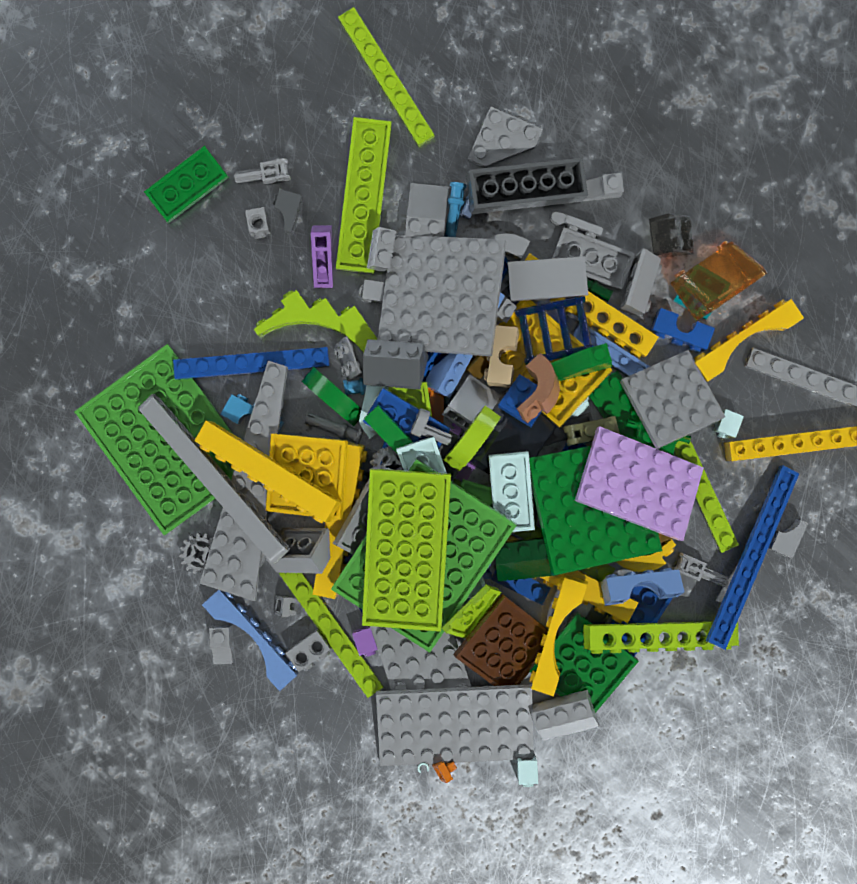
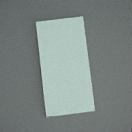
[488,451,535,532]

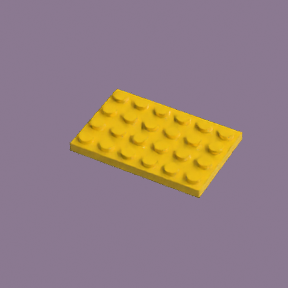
[482,300,612,428]

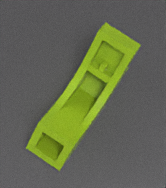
[444,405,501,471]

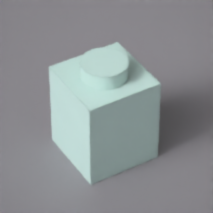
[713,409,744,440]
[517,755,538,787]

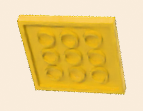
[266,433,348,520]

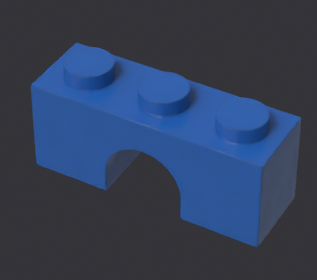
[650,308,715,353]

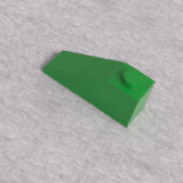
[551,343,612,381]

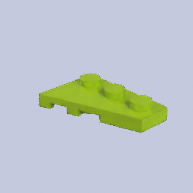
[441,584,502,639]

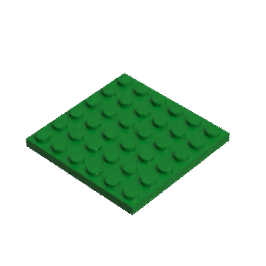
[529,437,662,576]

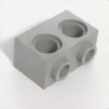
[286,629,331,672]

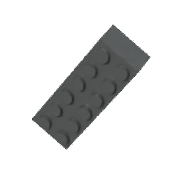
[466,157,588,214]

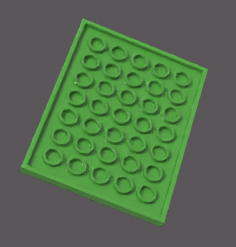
[74,344,234,536]
[331,459,517,653]

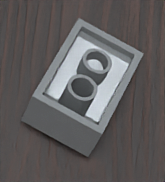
[405,183,448,237]

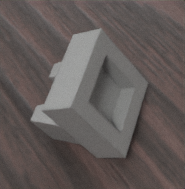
[274,595,297,617]

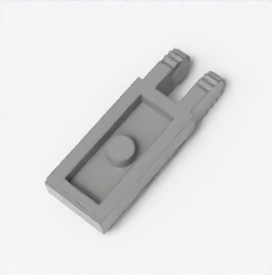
[550,211,603,238]

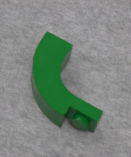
[301,367,362,426]

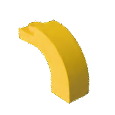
[615,539,676,572]

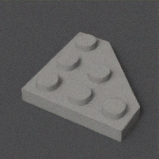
[468,107,543,168]

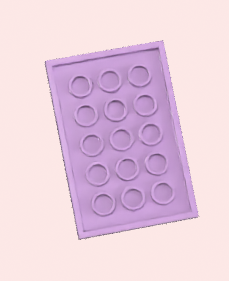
[575,427,704,541]

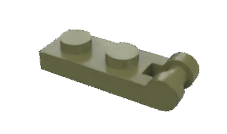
[563,416,620,446]

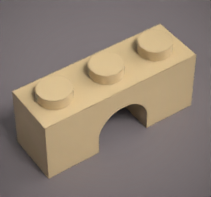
[484,325,519,388]

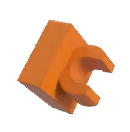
[432,761,457,783]

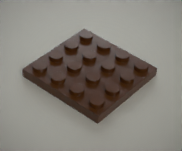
[453,594,557,686]

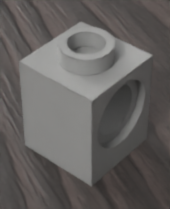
[245,207,271,239]
[359,280,385,304]

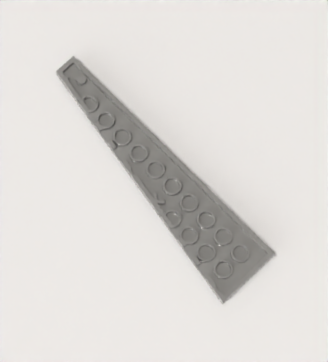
[200,361,288,601]

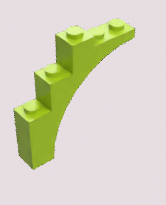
[254,290,377,353]

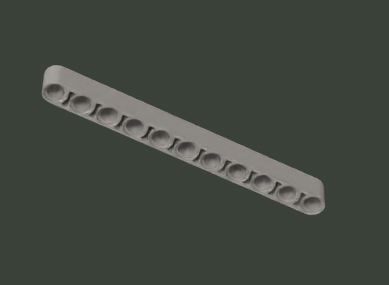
[138,394,290,564]

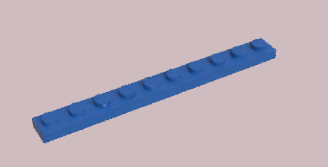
[706,465,799,650]

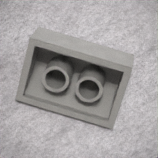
[619,248,662,316]
[265,528,330,574]
[531,690,599,740]

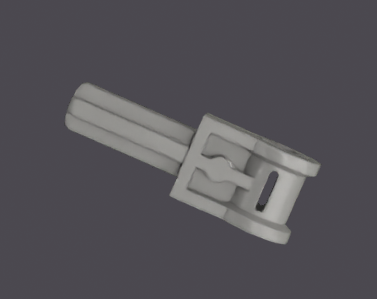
[234,159,291,184]
[672,552,729,587]

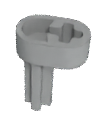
[410,408,453,445]

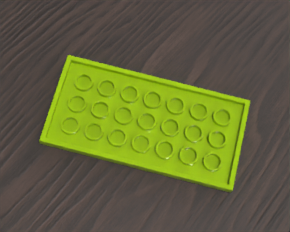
[362,468,451,632]

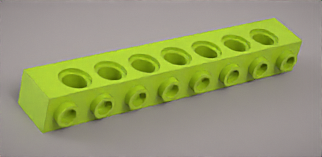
[584,621,739,654]

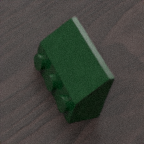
[495,537,556,582]

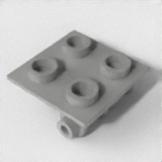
[334,336,363,381]

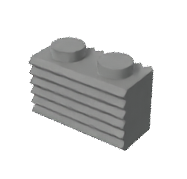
[367,227,397,272]

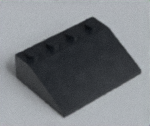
[468,391,556,474]

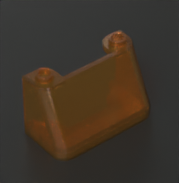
[670,240,767,321]

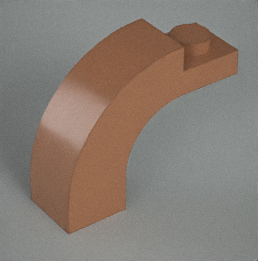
[517,353,560,423]

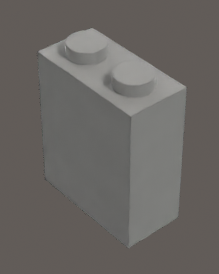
[442,374,501,431]

